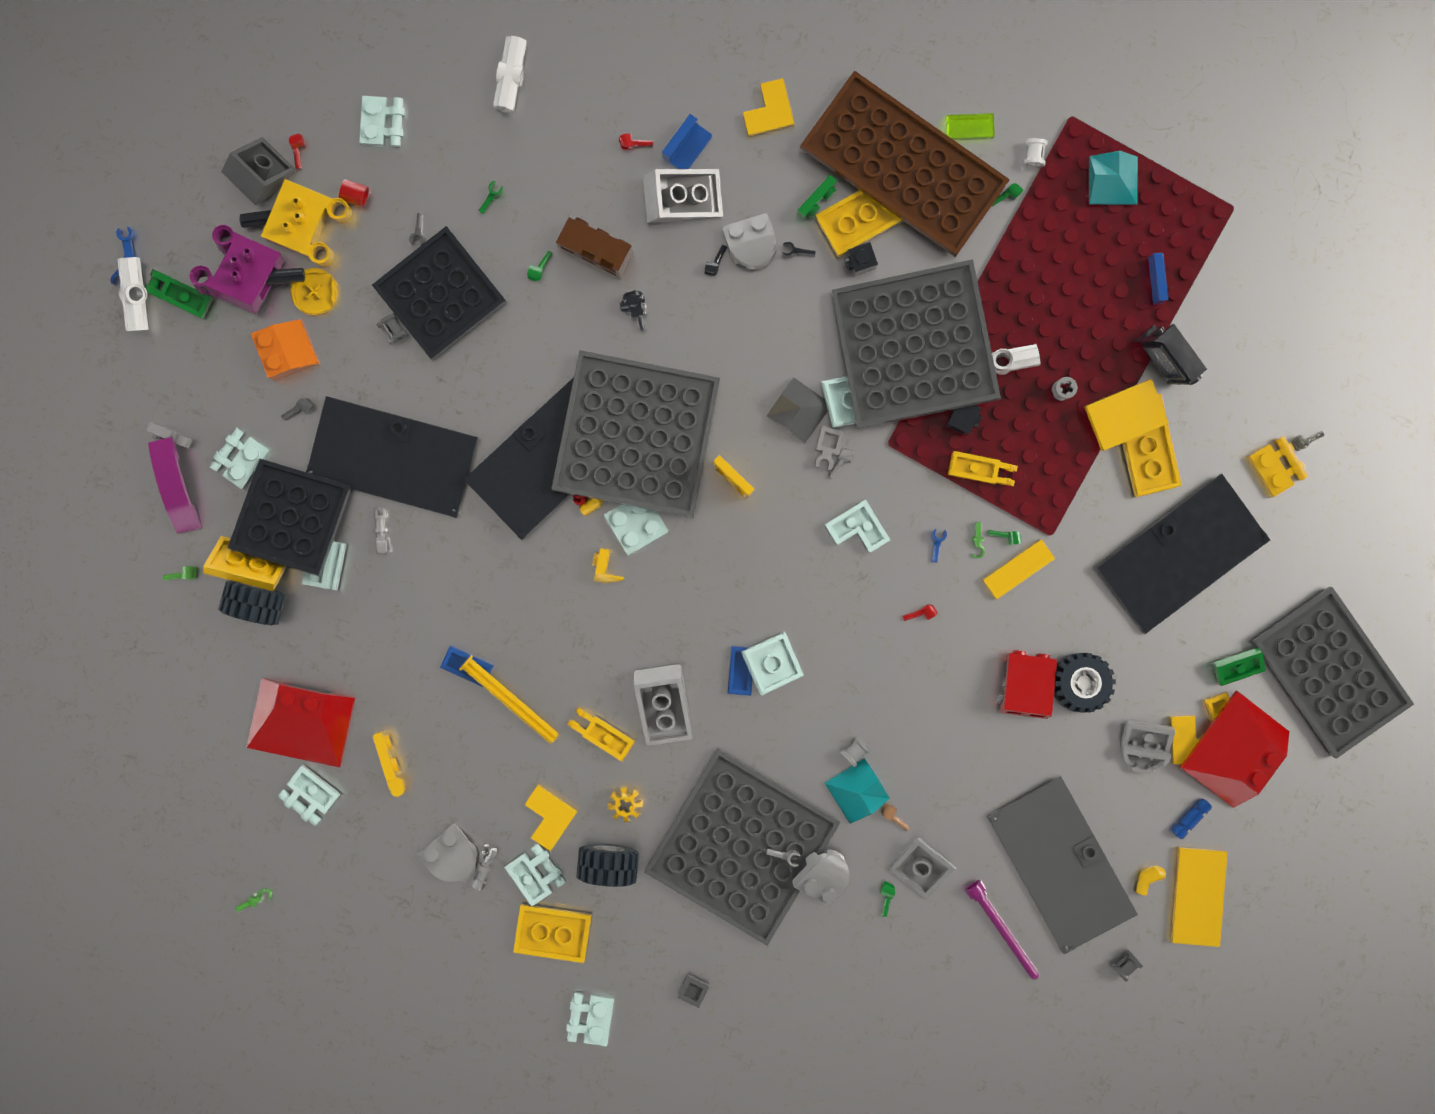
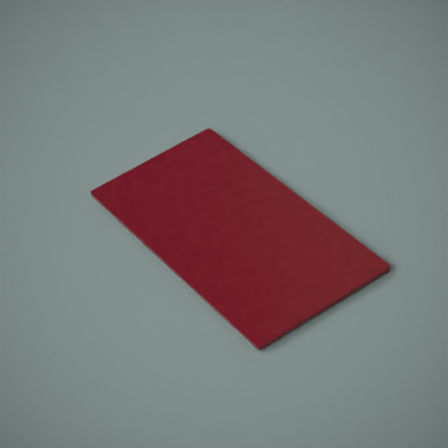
[888,116,1234,536]

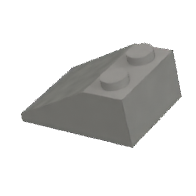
[643,169,723,223]
[634,664,693,746]

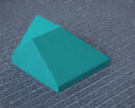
[1089,151,1138,205]
[825,758,890,824]

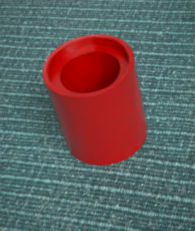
[339,179,369,207]

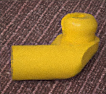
[579,498,603,516]
[1135,866,1166,896]

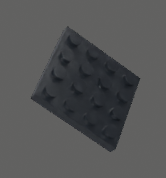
[372,226,507,361]
[228,459,352,577]

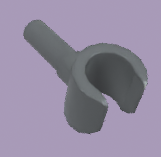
[409,213,426,246]
[281,398,315,420]

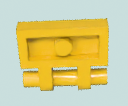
[1247,436,1308,497]

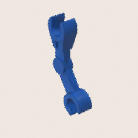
[110,226,136,288]

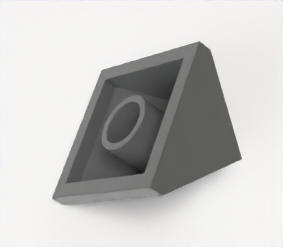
[767,378,828,443]

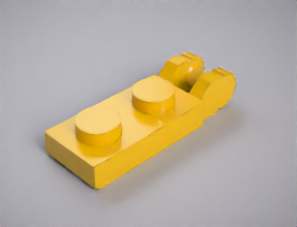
[948,451,1018,486]
[567,707,635,761]
[373,731,406,797]

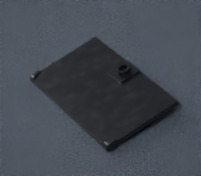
[463,377,574,540]
[306,396,478,518]
[1096,474,1270,635]

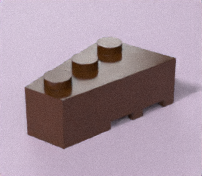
[556,217,634,279]

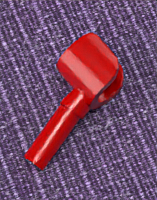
[289,133,305,169]
[619,133,653,150]
[903,604,938,621]

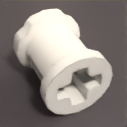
[1024,138,1048,167]

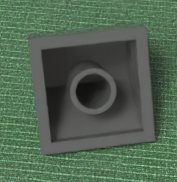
[221,137,296,205]

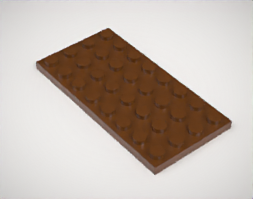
[800,70,1010,257]

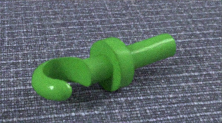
[972,522,985,559]
[235,889,272,912]

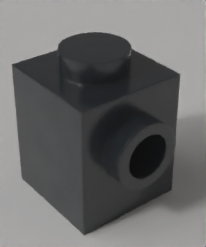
[844,242,878,277]
[945,405,982,436]

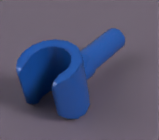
[931,529,947,563]

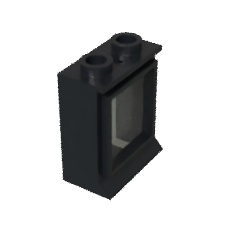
[1134,324,1207,385]

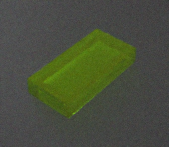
[945,113,995,140]

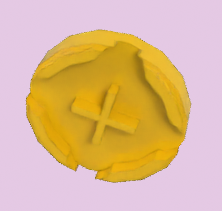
[290,268,339,316]

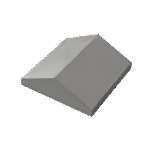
[889,837,956,899]

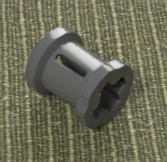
[376,313,408,345]
[1111,950,1143,982]

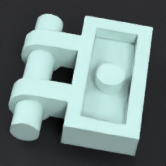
[359,96,405,147]
[209,427,271,490]
[278,765,341,826]
[504,843,566,906]
[566,992,615,1047]

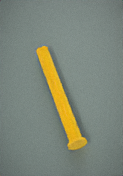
[459,655,558,743]

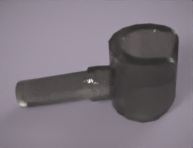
[1291,431,1324,451]

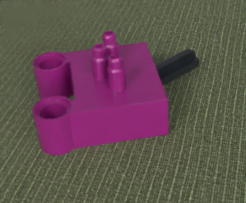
[189,225,306,314]

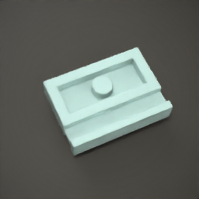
[302,541,347,591]

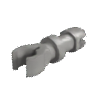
[373,507,388,554]
[472,844,497,891]

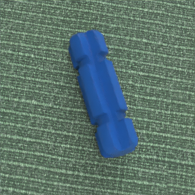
[1172,798,1212,839]

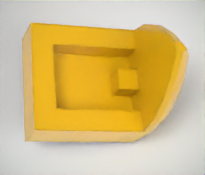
[592,548,624,583]

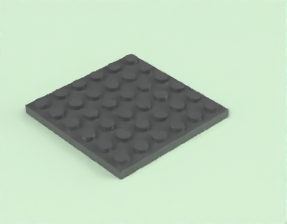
[832,259,1001,429]
[552,350,720,518]
[644,748,841,946]

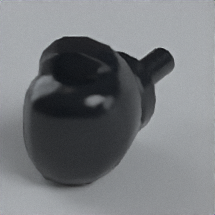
[619,290,647,332]

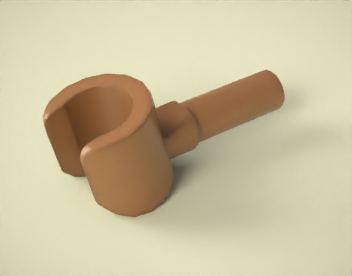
[881,803,910,831]

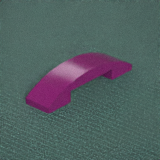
[148,436,201,534]

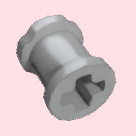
[1051,377,1078,401]
[840,736,872,768]

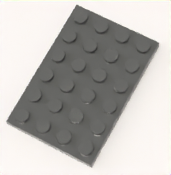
[1252,587,1414,759]

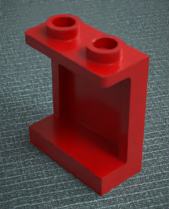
[1000,650,1057,719]

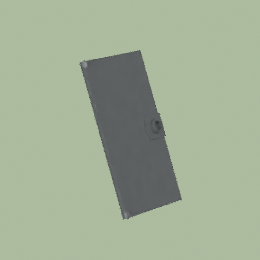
[987,776,1138,954]

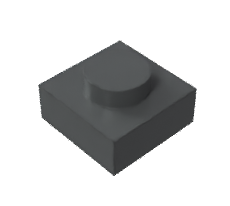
[677,974,710,1008]

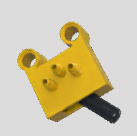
[239,179,353,267]

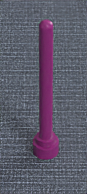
[965,880,1039,980]

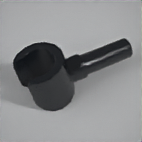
[782,242,816,258]
[704,245,727,276]

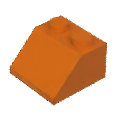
[251,319,319,381]

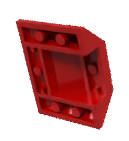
[246,678,356,768]
[1180,690,1290,808]

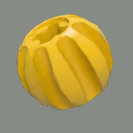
[608,787,643,823]

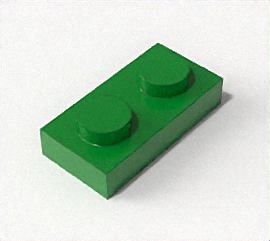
[797,175,837,221]
[1214,647,1266,686]

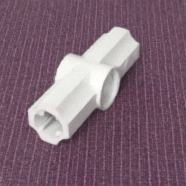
[493,36,527,113]
[117,257,149,331]
[992,344,1041,375]

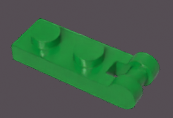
[144,269,214,319]

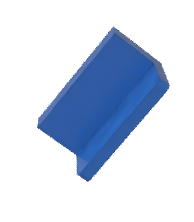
[662,114,712,169]

